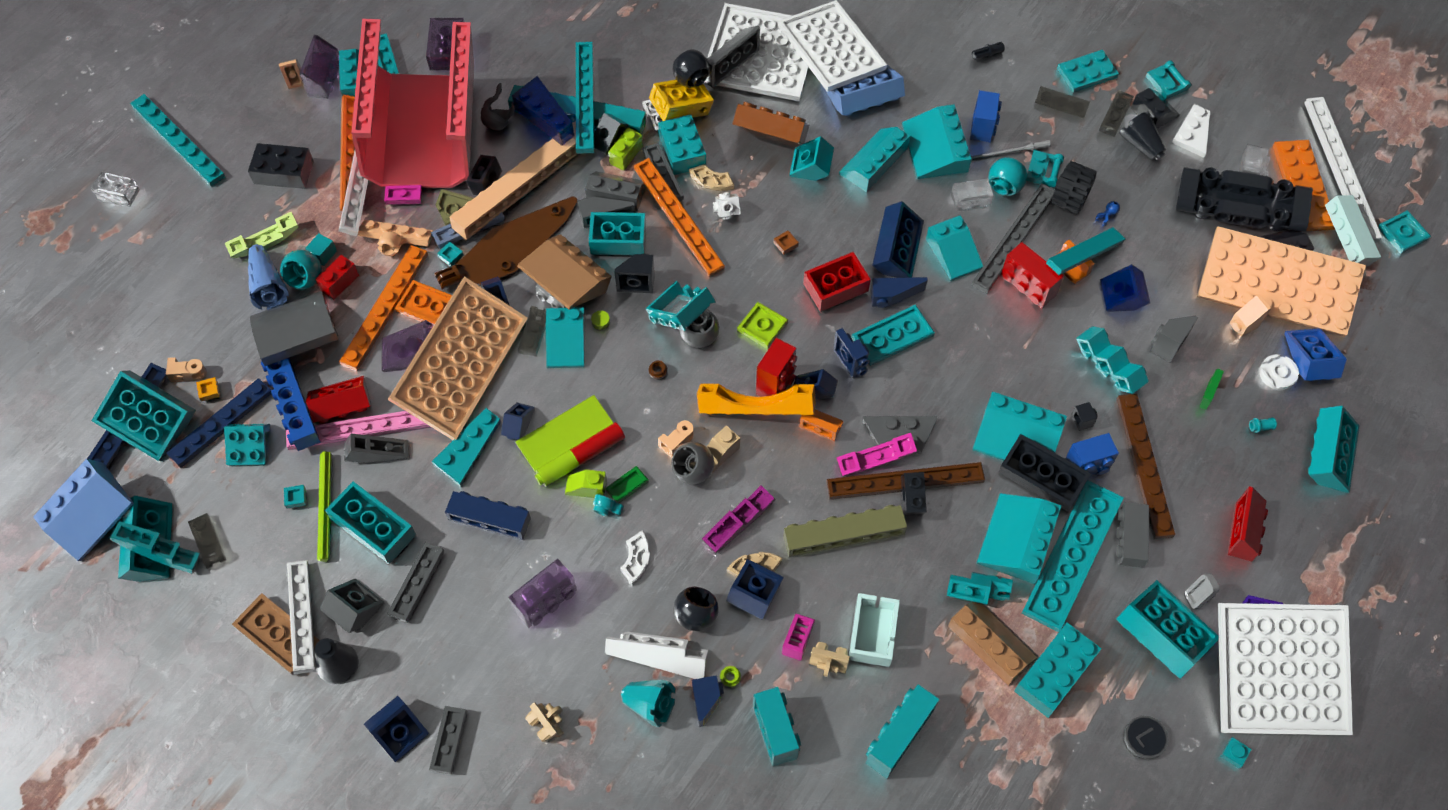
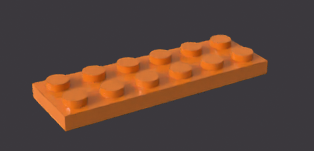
[1273,140,1335,232]

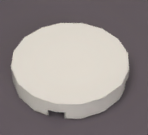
[1259,354,1299,390]

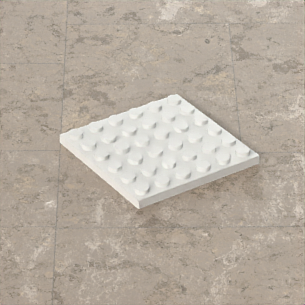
[704,3,809,101]
[1218,603,1353,735]

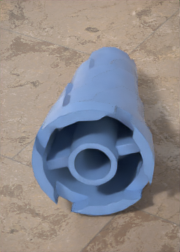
[248,244,289,310]

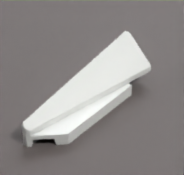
[605,632,708,679]

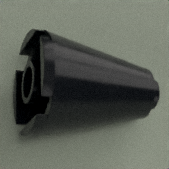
[1119,111,1166,161]
[315,638,359,684]

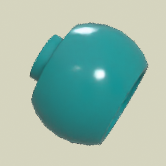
[988,157,1027,196]
[280,250,322,290]

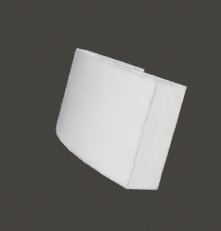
[642,99,663,131]

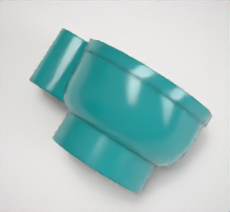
[593,494,624,516]

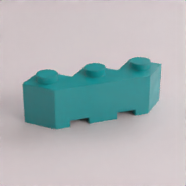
[1076,326,1149,394]

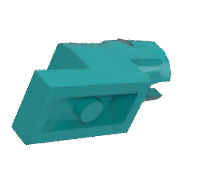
[946,572,1013,604]

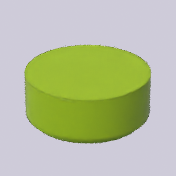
[591,311,610,330]

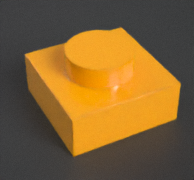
[196,377,220,402]

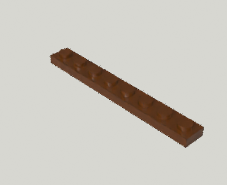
[1117,394,1175,539]

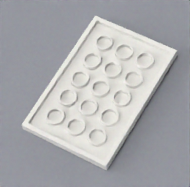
[778,0,887,92]

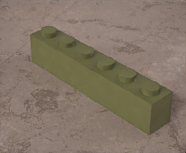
[783,505,907,557]

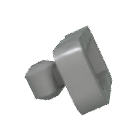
[1185,573,1219,609]

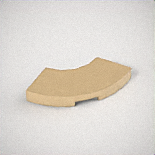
[689,164,734,191]
[727,552,783,578]

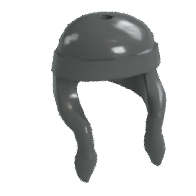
[480,83,520,131]

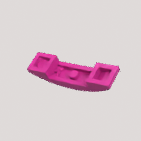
[836,433,917,476]

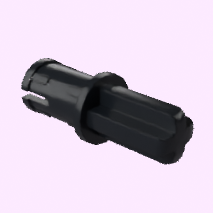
[971,42,1005,60]

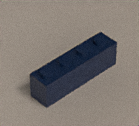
[445,491,531,540]

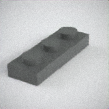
[429,706,467,775]

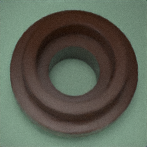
[649,360,668,379]

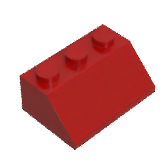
[306,376,370,423]
[1228,486,1268,562]

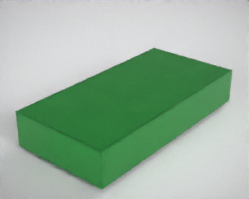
[1199,369,1224,410]
[605,466,649,503]

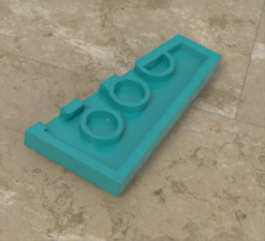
[432,408,501,487]

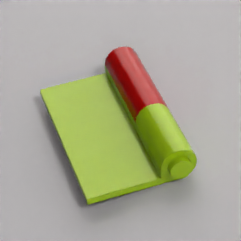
[515,395,625,487]

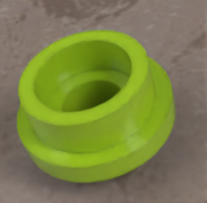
[720,666,741,687]

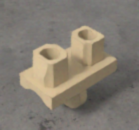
[809,642,850,677]
[525,702,564,742]

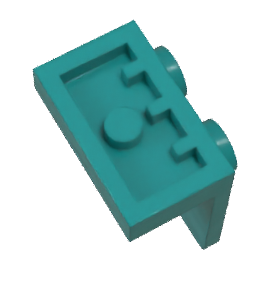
[224,423,271,465]

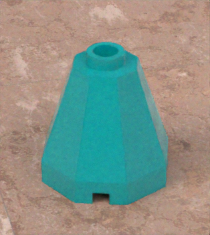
[621,680,676,727]

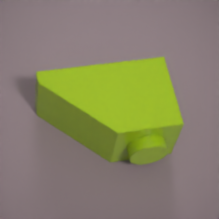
[565,470,607,498]

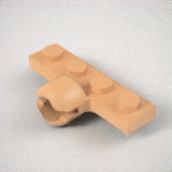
[358,220,433,256]

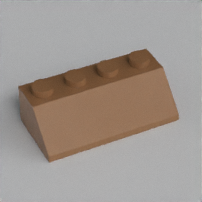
[948,601,1038,686]

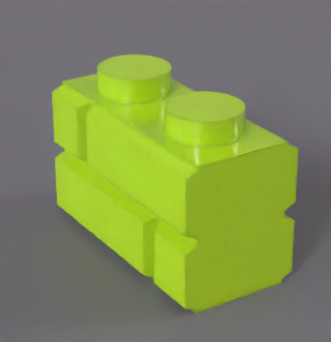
[608,128,643,170]

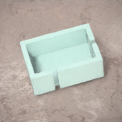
[849,593,900,667]

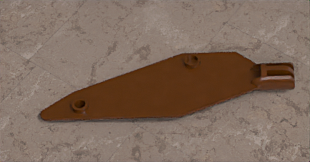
[434,196,577,290]

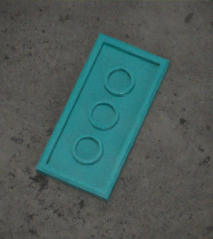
[851,304,935,366]

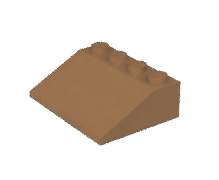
[517,234,612,309]

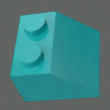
[789,136,834,181]

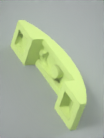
[225,212,299,258]

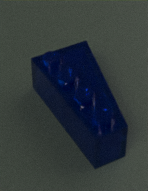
[512,76,575,146]

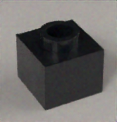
[1071,402,1098,431]

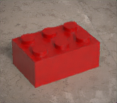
[1001,242,1064,308]
[803,252,871,312]
[756,338,798,397]

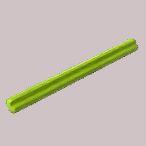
[317,451,332,562]

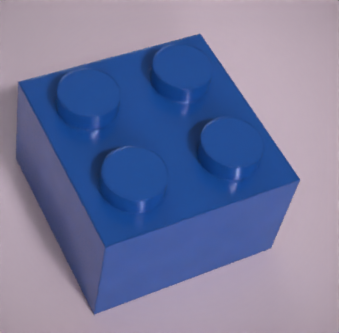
[970,90,1002,143]
[1065,433,1119,478]

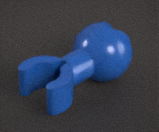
[1095,201,1120,226]

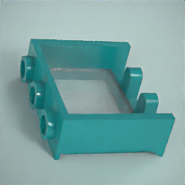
[646,281,716,331]

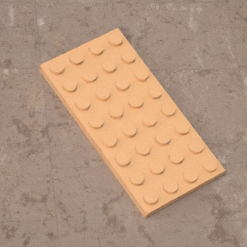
[1197,227,1366,337]
[387,277,527,440]

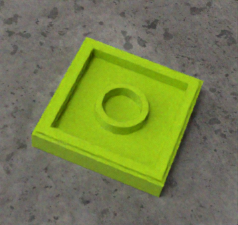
[737,302,788,349]

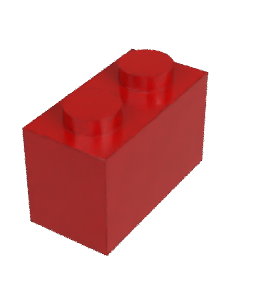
[315,255,359,300]

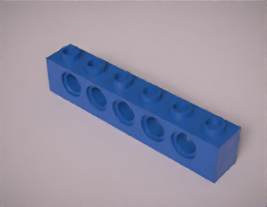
[261,358,321,451]

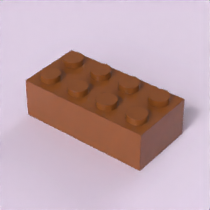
[732,102,810,144]

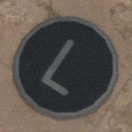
[1124,716,1168,760]

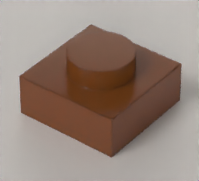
[773,230,799,255]

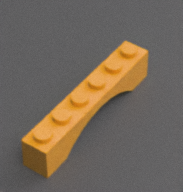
[697,384,816,416]

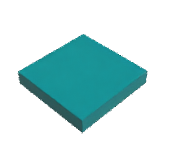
[1378,210,1431,254]

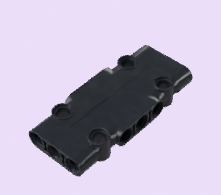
[1176,167,1313,232]

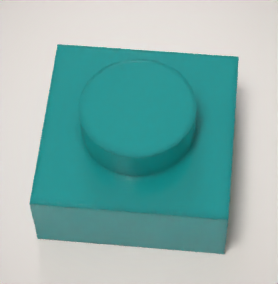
[437,242,464,266]
[284,485,306,509]
[1220,737,1252,769]

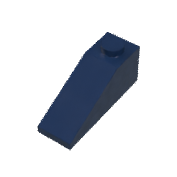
[871,277,928,308]

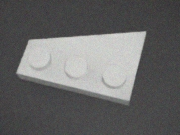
[1172,104,1210,158]

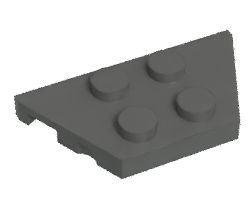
[862,416,937,454]

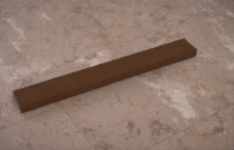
[827,462,985,500]

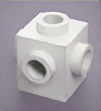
[713,192,741,219]

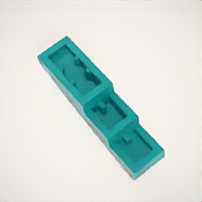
[110,521,200,574]

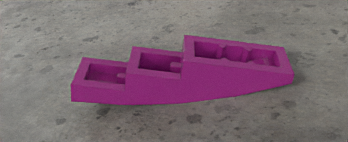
[702,485,776,553]

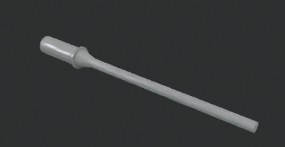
[971,140,1051,159]

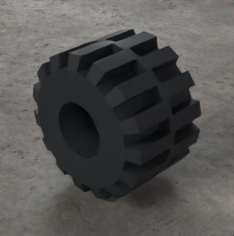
[1052,161,1097,214]

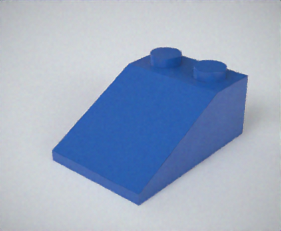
[1284,329,1347,381]

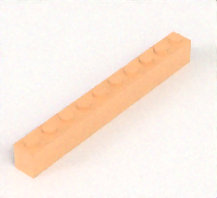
[450,121,578,240]

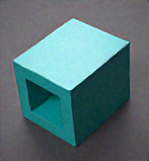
[305,233,337,266]

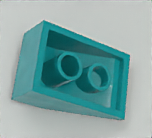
[926,215,983,281]
[546,308,586,368]

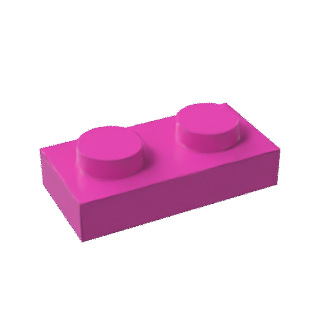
[384,185,422,205]

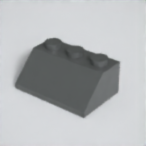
[585,171,646,211]

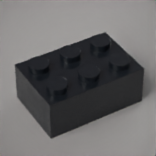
[248,143,314,189]

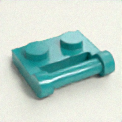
[1146,60,1192,100]
[1027,150,1064,188]

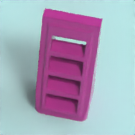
[782,614,815,660]

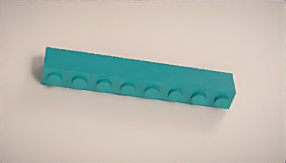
[508,85,646,135]

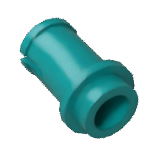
[1249,417,1277,433]

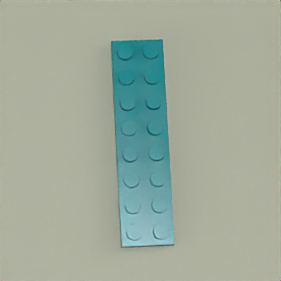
[1021,480,1124,633]

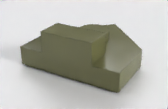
[435,189,474,226]

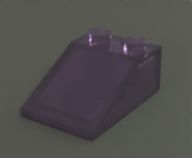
[382,320,434,372]

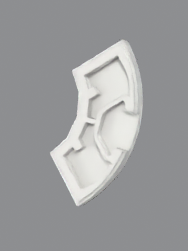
[621,530,650,585]

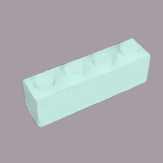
[1325,195,1381,267]

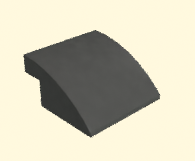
[250,291,339,366]

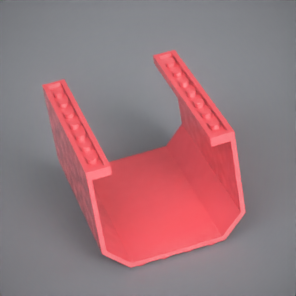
[351,19,474,188]

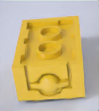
[649,80,714,121]

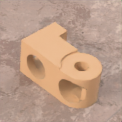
[166,357,207,382]
[658,420,693,457]

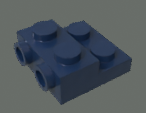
[833,328,870,378]

